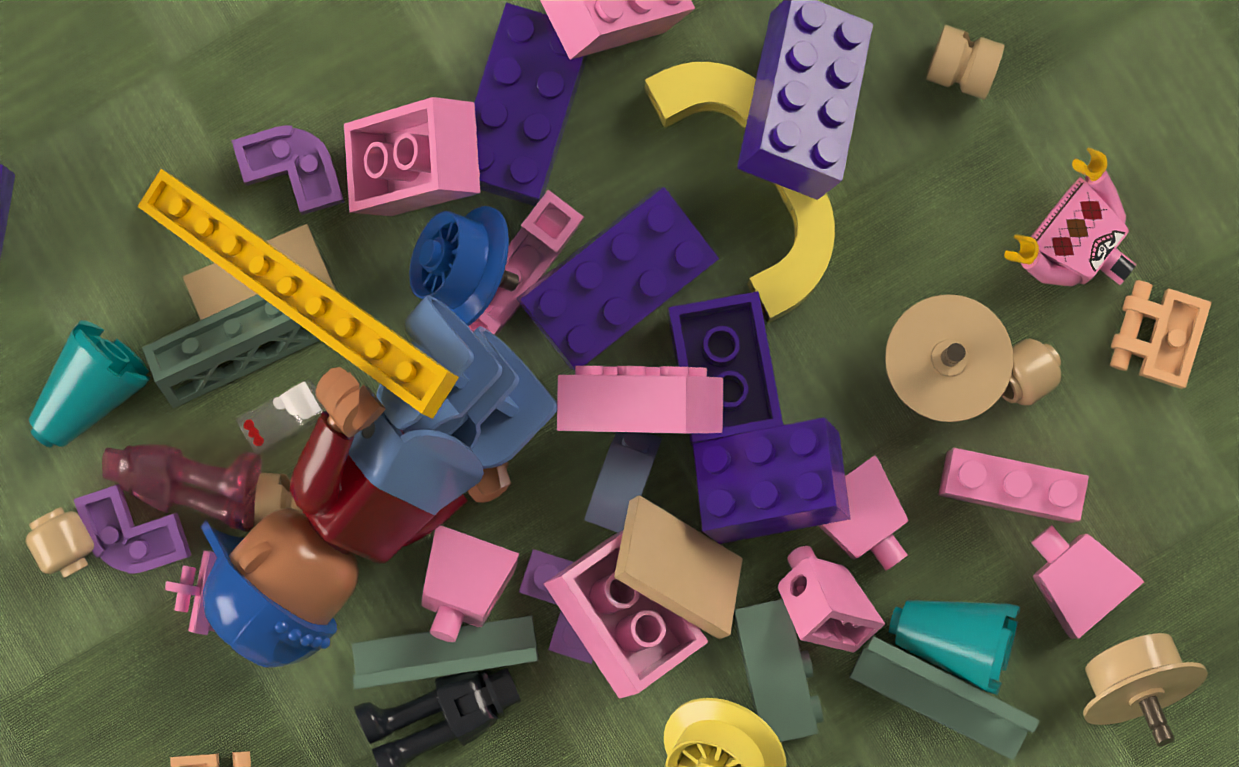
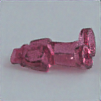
[102,444,262,532]

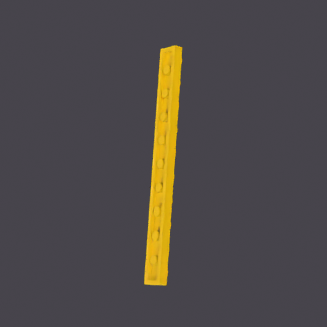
[137,169,459,419]

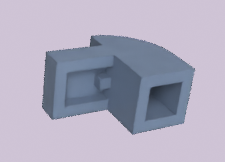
[584,432,662,532]

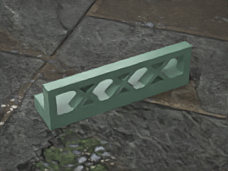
[142,294,320,409]
[351,616,539,690]
[848,636,1040,760]

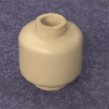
[1002,338,1061,406]
[25,507,94,578]

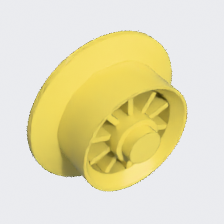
[664,698,787,767]

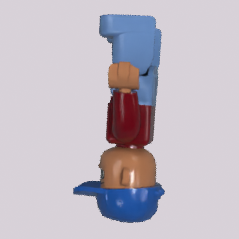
[200,295,557,668]

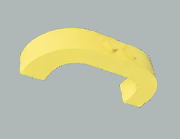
[644,62,835,323]

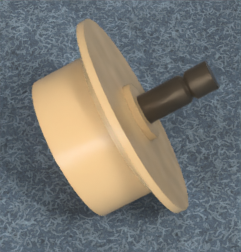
[885,295,1013,422]
[1083,633,1208,747]

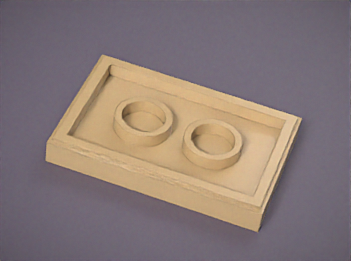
[183,224,336,320]
[614,495,743,640]

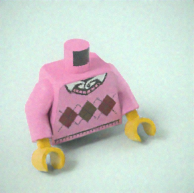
[1004,147,1137,287]

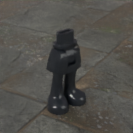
[354,668,521,767]

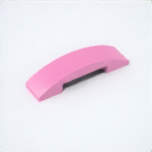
[468,190,585,336]

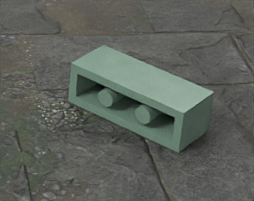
[733,599,824,742]

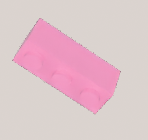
[938,448,1089,523]

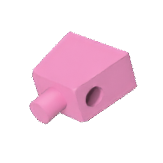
[818,455,908,571]
[421,525,519,642]
[1031,525,1144,639]
[778,546,885,653]

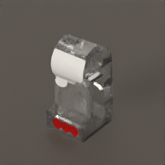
[235,380,326,457]

